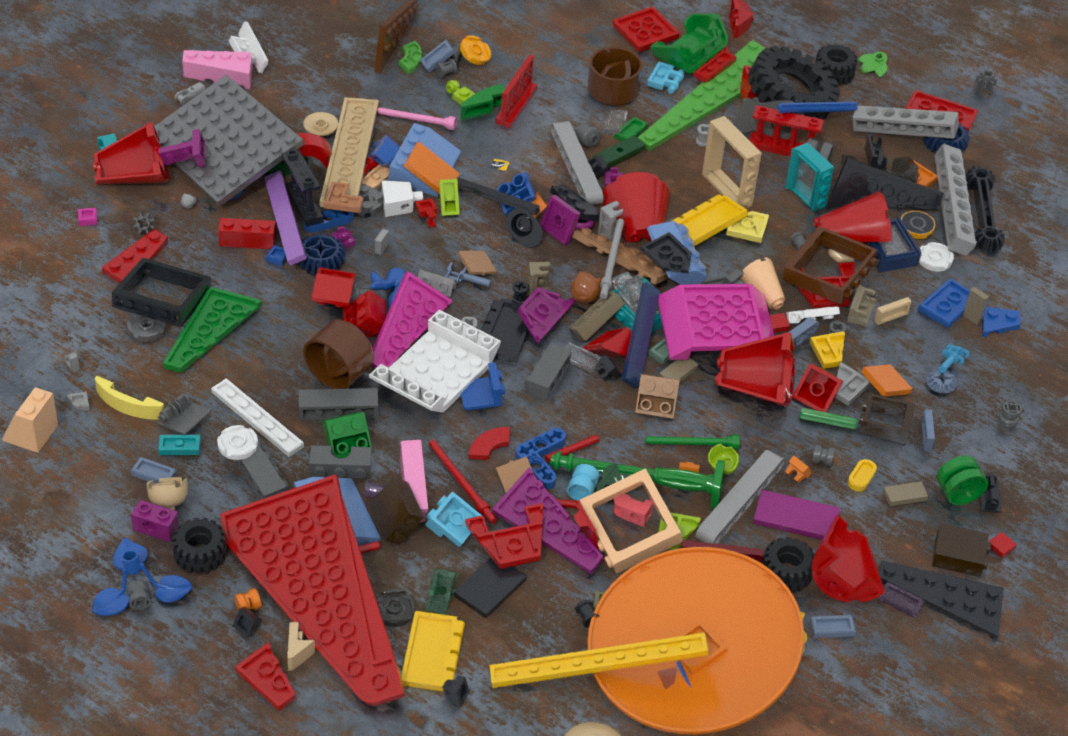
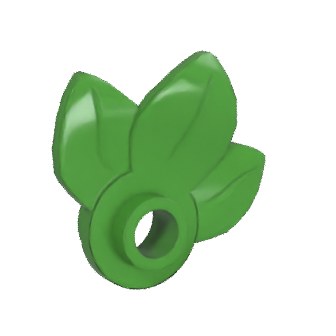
[858,52,888,78]

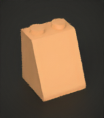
[2,387,58,453]

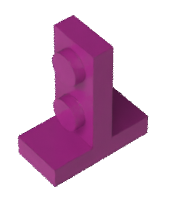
[158,129,205,167]

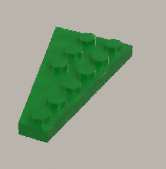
[163,287,262,373]

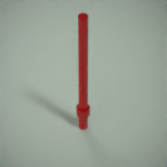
[428,439,497,524]

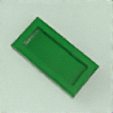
[614,117,648,142]

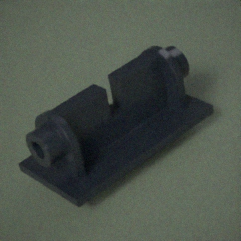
[980,473,1001,513]

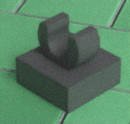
[722,268,744,284]

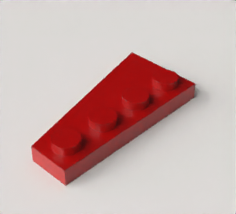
[102,229,168,283]

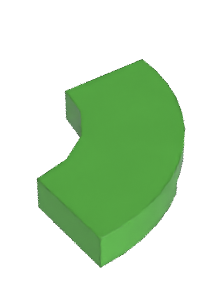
[399,41,422,74]

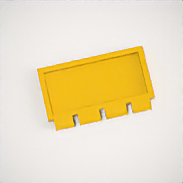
[670,194,748,246]
[401,611,465,691]

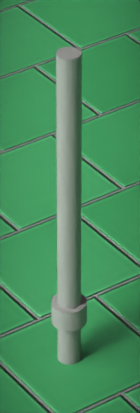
[600,219,624,299]

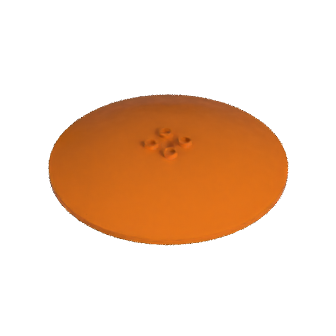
[588,547,804,734]

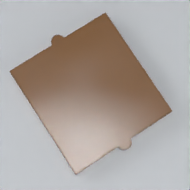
[458,250,497,276]
[496,456,535,493]

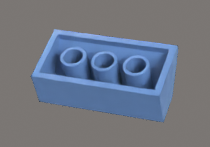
[647,221,708,285]

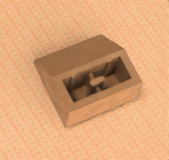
[635,374,680,419]

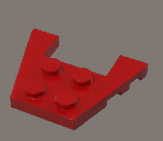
[796,262,855,308]
[465,503,543,569]

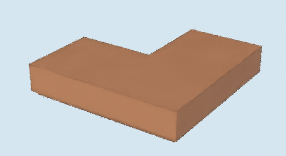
[324,181,364,213]

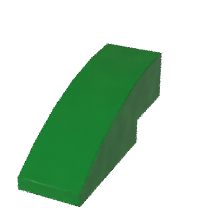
[460,84,505,120]

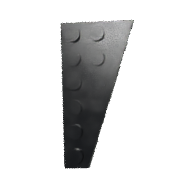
[826,157,944,210]
[879,561,1004,641]

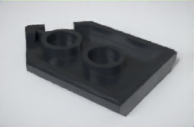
[640,232,692,273]

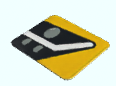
[491,159,509,171]

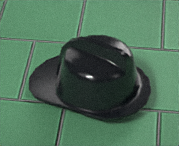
[506,208,543,248]

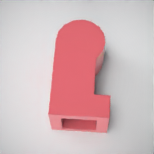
[613,494,653,527]

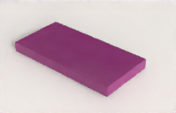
[753,489,840,540]

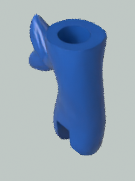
[370,268,406,309]

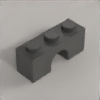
[309,445,371,479]

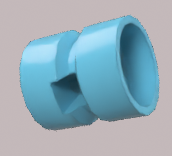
[567,464,600,500]

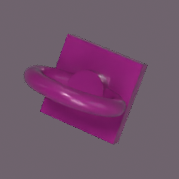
[540,195,594,245]

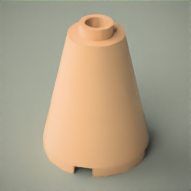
[739,258,785,310]

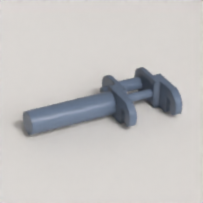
[444,262,491,287]

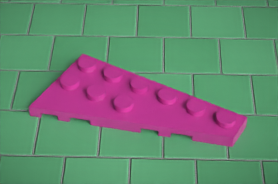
[371,271,453,369]

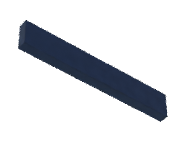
[621,282,660,389]

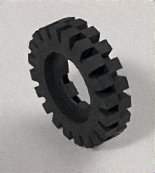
[748,46,840,120]

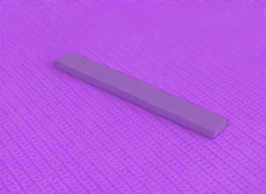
[264,170,307,266]

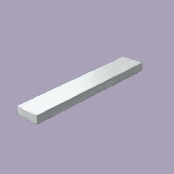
[211,378,304,457]

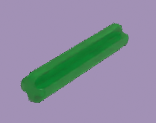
[800,408,857,429]

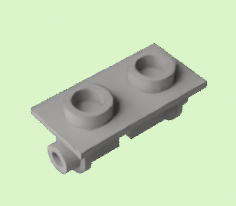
[418,269,457,297]

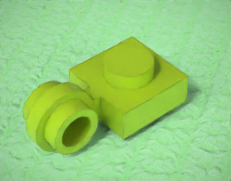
[446,80,475,104]

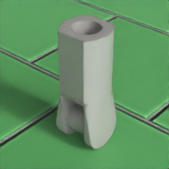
[175,82,205,105]

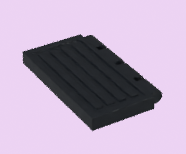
[481,298,529,363]

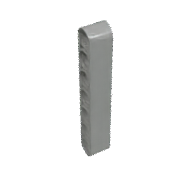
[551,121,603,205]
[695,449,785,544]

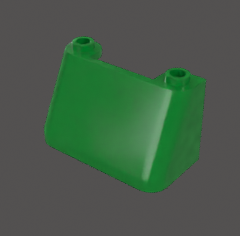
[650,13,728,73]

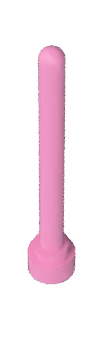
[377,107,457,131]

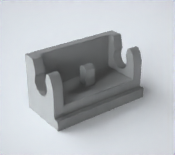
[598,201,623,241]

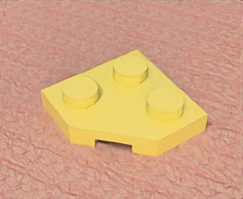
[726,211,769,243]

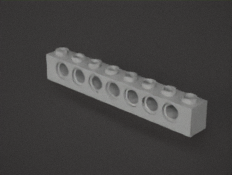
[934,144,976,256]

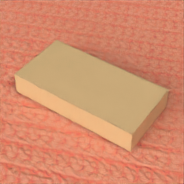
[874,297,912,325]

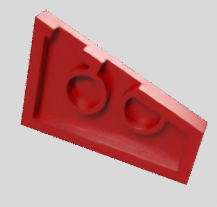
[235,642,296,711]

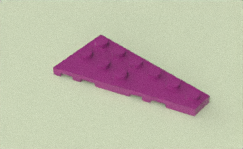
[492,468,603,575]

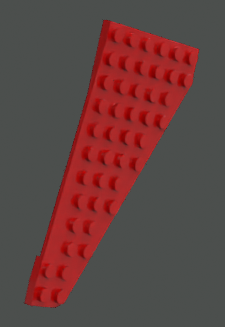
[220,474,406,706]

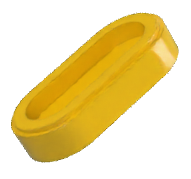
[848,459,877,492]

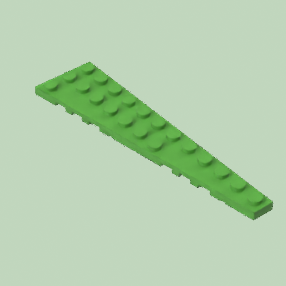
[638,40,765,151]

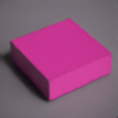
[78,208,97,226]

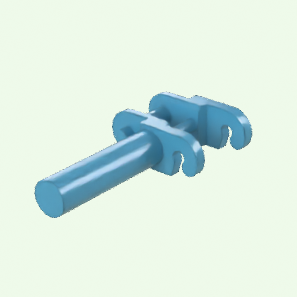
[938,344,970,373]

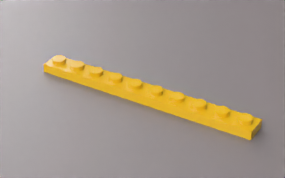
[490,633,708,688]

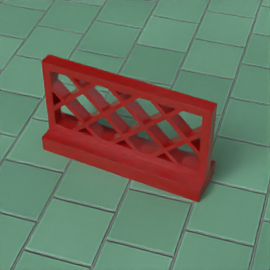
[495,55,538,128]

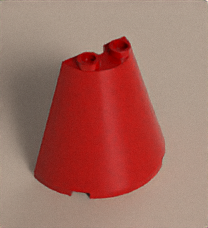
[92,122,169,185]
[602,172,670,242]
[813,192,892,242]
[715,333,795,406]
[812,514,885,603]

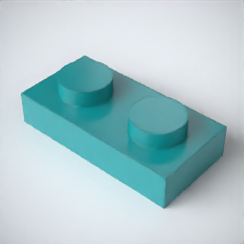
[158,435,201,455]

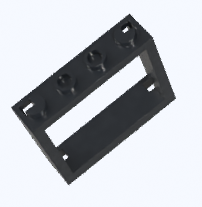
[112,258,211,327]

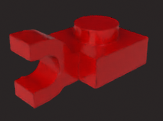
[415,198,438,228]

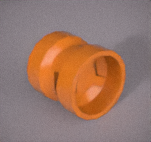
[234,588,262,611]

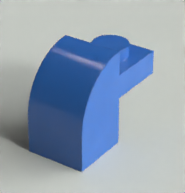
[369,134,400,167]

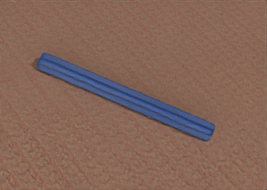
[777,102,858,113]

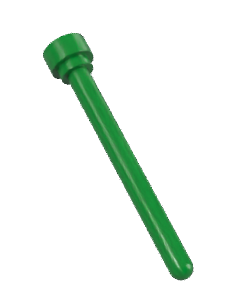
[645,434,740,450]

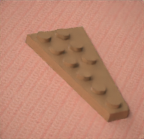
[573,228,669,284]

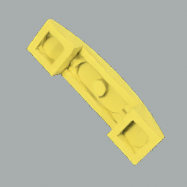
[95,376,165,420]

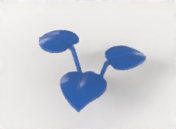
[91,537,193,616]

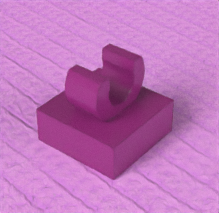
[604,168,622,187]
[331,226,355,249]

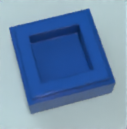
[266,245,287,266]

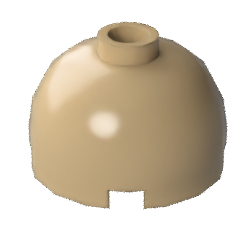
[147,477,188,510]

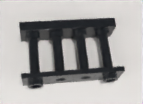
[282,149,323,226]

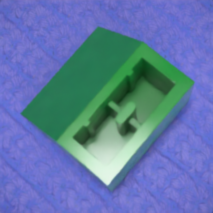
[321,411,373,458]

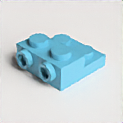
[425,491,482,547]

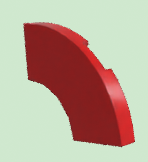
[468,427,510,460]

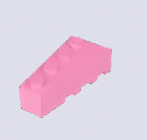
[182,50,253,89]

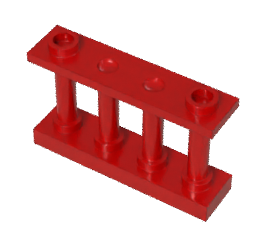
[749,105,824,157]

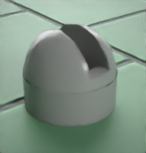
[181,193,197,208]

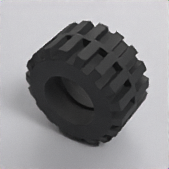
[815,44,858,86]
[172,518,227,574]
[762,537,815,593]

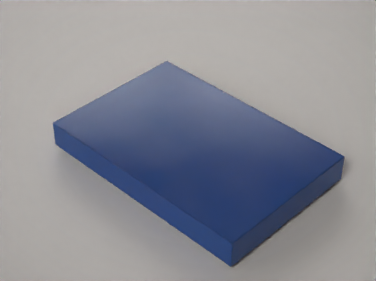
[918,278,970,328]

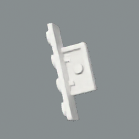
[229,21,268,73]

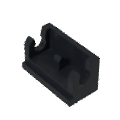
[864,134,887,171]

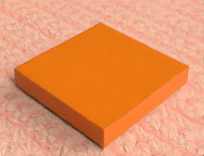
[861,364,913,397]

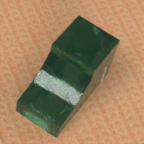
[425,568,459,615]

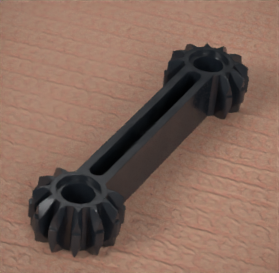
[965,166,1005,254]

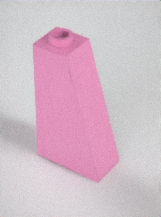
[400,440,428,523]

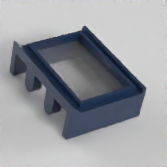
[864,217,921,273]

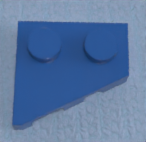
[982,307,1021,337]

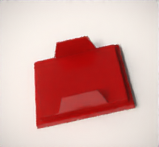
[573,500,599,550]

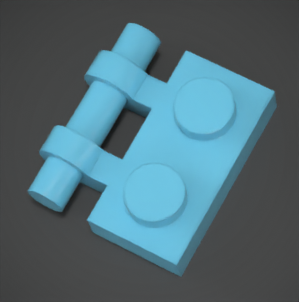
[647,62,684,94]

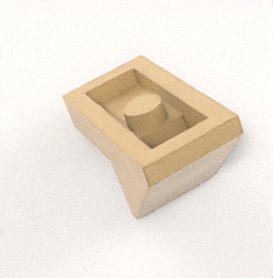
[287,622,315,671]

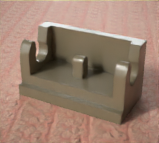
[528,262,550,297]
[847,285,876,327]

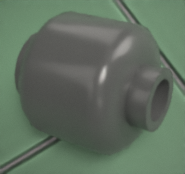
[575,122,601,148]

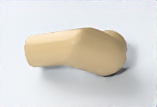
[828,248,854,263]

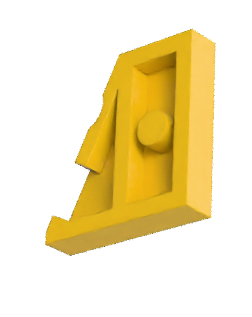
[810,331,845,369]

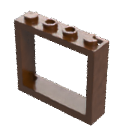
[783,226,878,305]

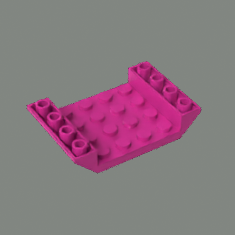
[658,284,774,360]

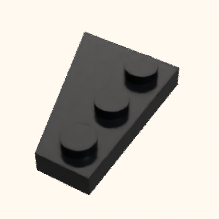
[550,185,600,221]

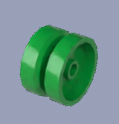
[936,455,988,505]

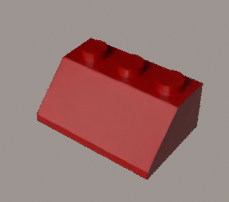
[218,218,278,249]

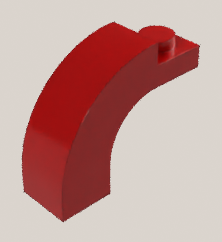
[284,133,332,169]

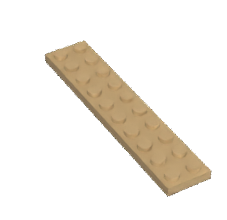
[320,97,379,207]

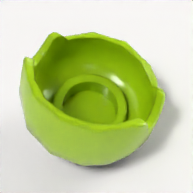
[708,444,739,475]

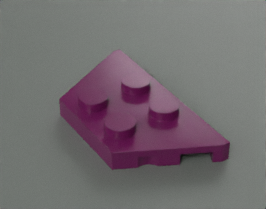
[517,287,576,343]

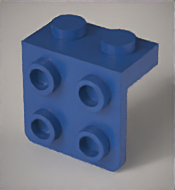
[461,362,505,411]

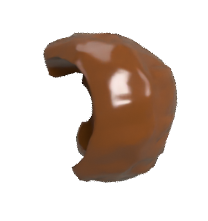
[571,271,601,304]

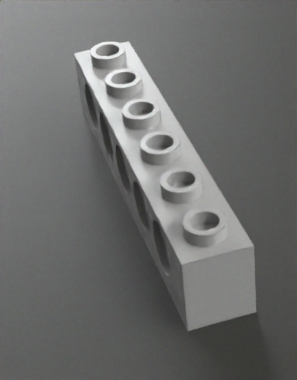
[852,106,959,138]

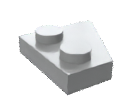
[835,362,871,406]

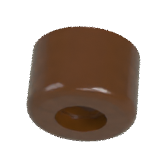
[588,47,643,106]
[303,320,374,389]

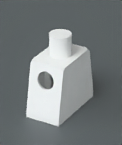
[382,181,423,217]

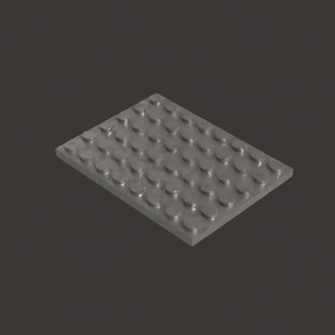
[154,75,305,206]

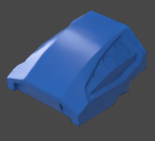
[497,172,536,216]

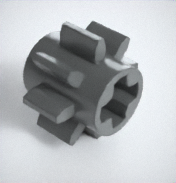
[976,70,997,90]
[133,212,156,234]

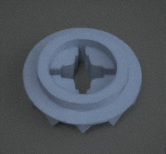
[926,369,957,393]

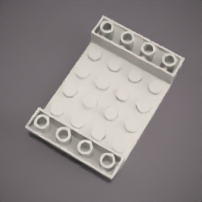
[369,310,501,413]

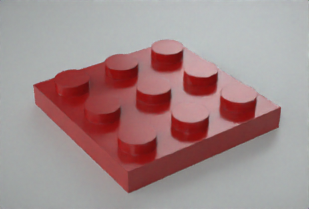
[612,6,680,52]

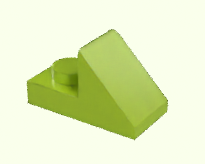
[439,179,460,216]

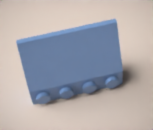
[388,123,461,197]
[294,477,381,546]

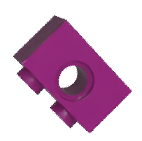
[131,500,179,542]

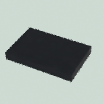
[454,558,526,618]

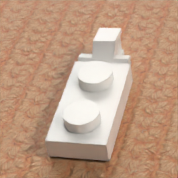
[786,307,840,323]

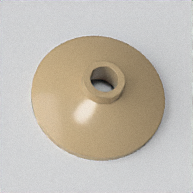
[304,112,338,136]

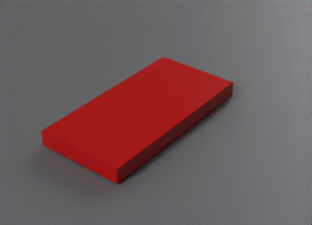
[905,90,979,131]

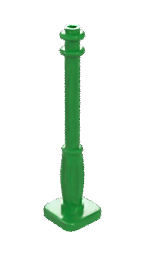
[550,451,725,510]

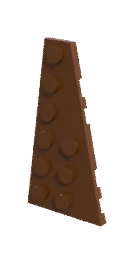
[374,0,419,73]

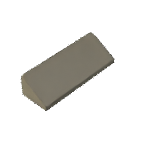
[570,291,624,341]

